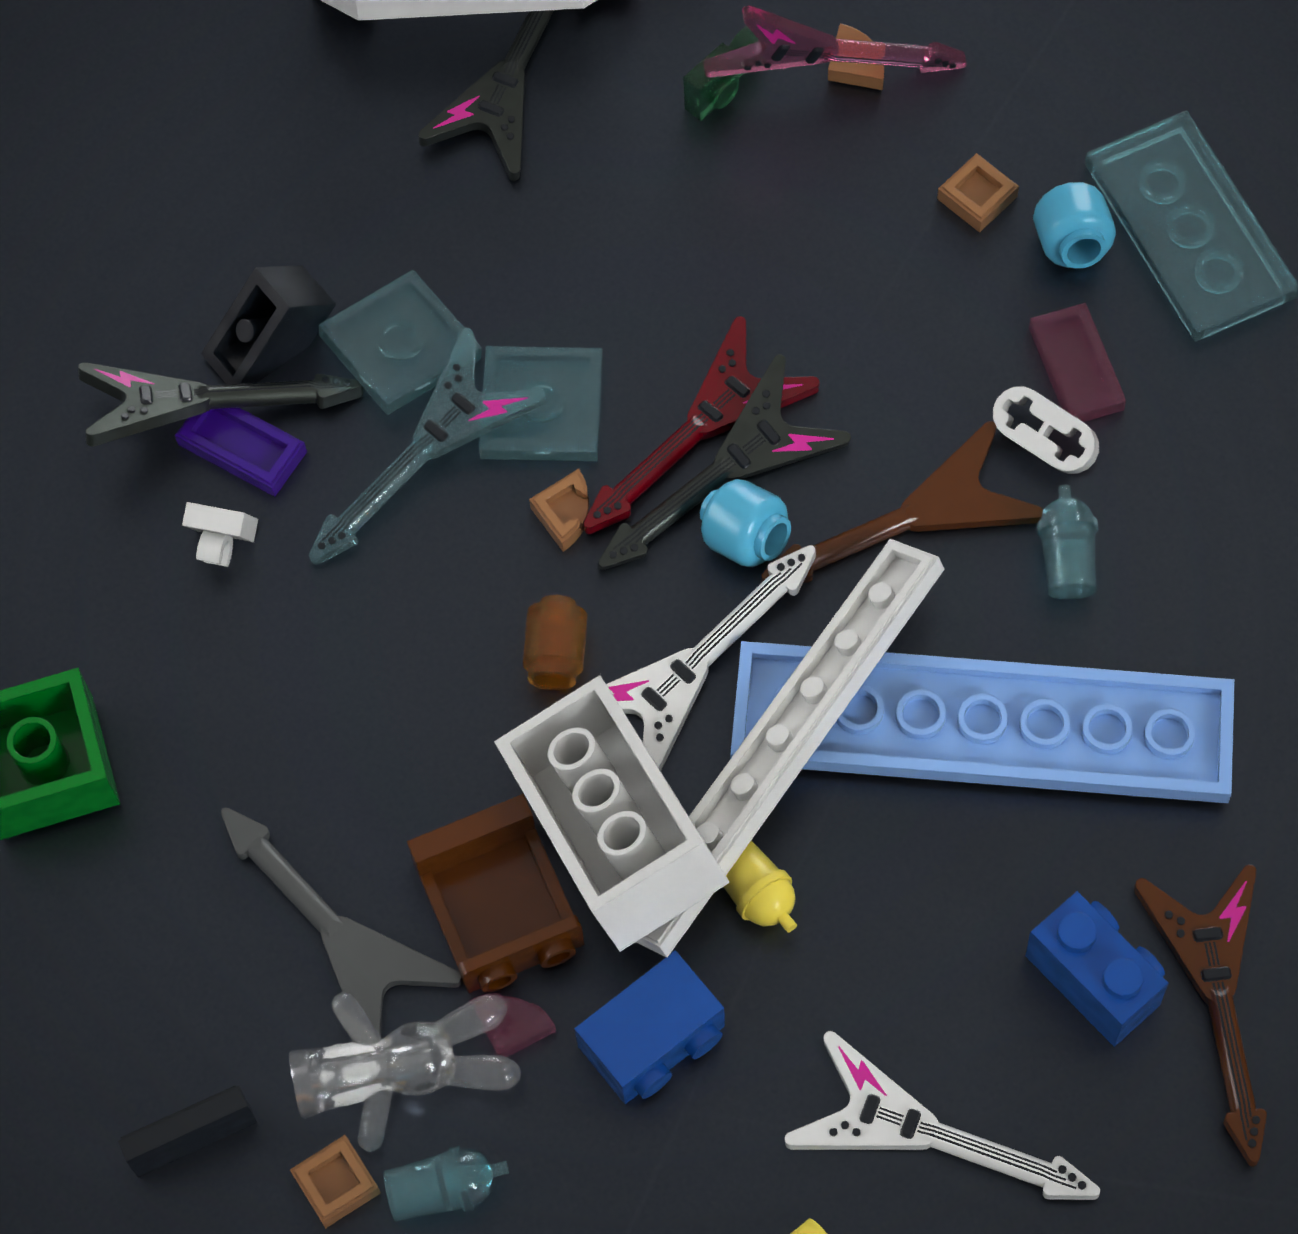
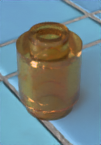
[523,595,588,690]

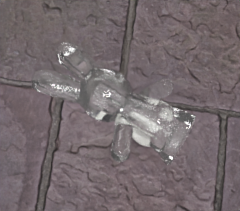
[289,992,521,1152]

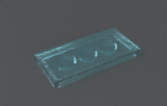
[1085,110,1298,342]

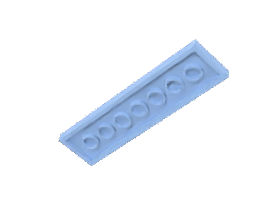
[730,641,1235,803]

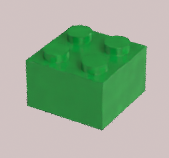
[0,668,120,840]

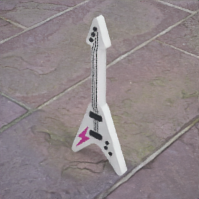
[606,545,816,771]
[785,1031,1100,1200]

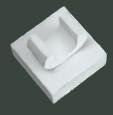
[182,502,258,567]

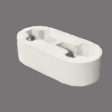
[993,386,1099,474]

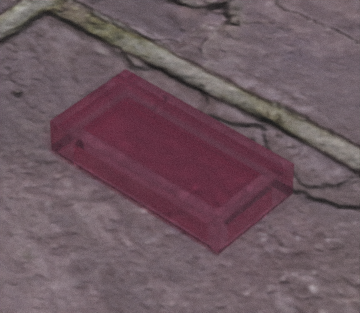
[1029,303,1126,422]

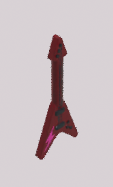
[584,316,819,534]

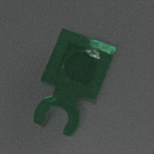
[683,24,766,121]

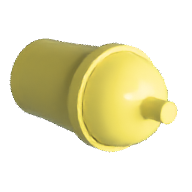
[724,840,797,933]

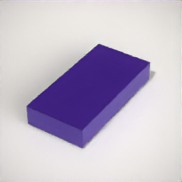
[175,407,307,497]

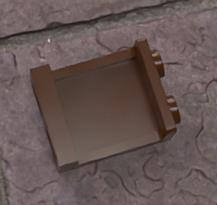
[407,793,585,994]

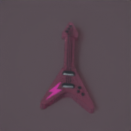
[703,5,967,77]

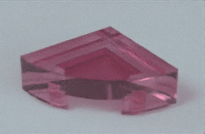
[469,993,556,1061]

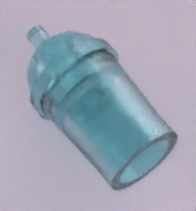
[1037,485,1098,599]
[384,1145,509,1222]

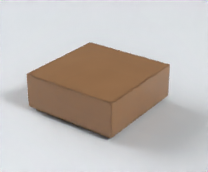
[937,153,1019,233]
[290,1135,381,1229]

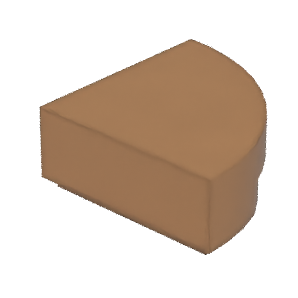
[828,24,884,90]
[529,469,589,552]

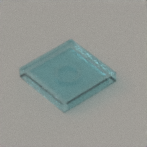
[319,270,482,415]
[479,346,603,461]

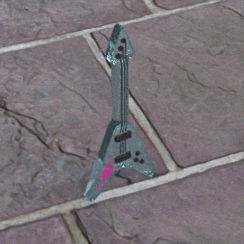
[309,328,547,565]

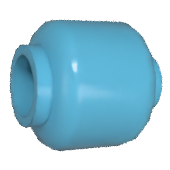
[1033,182,1116,269]
[700,479,791,567]

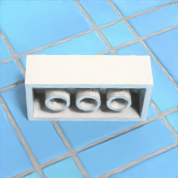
[494,675,730,952]

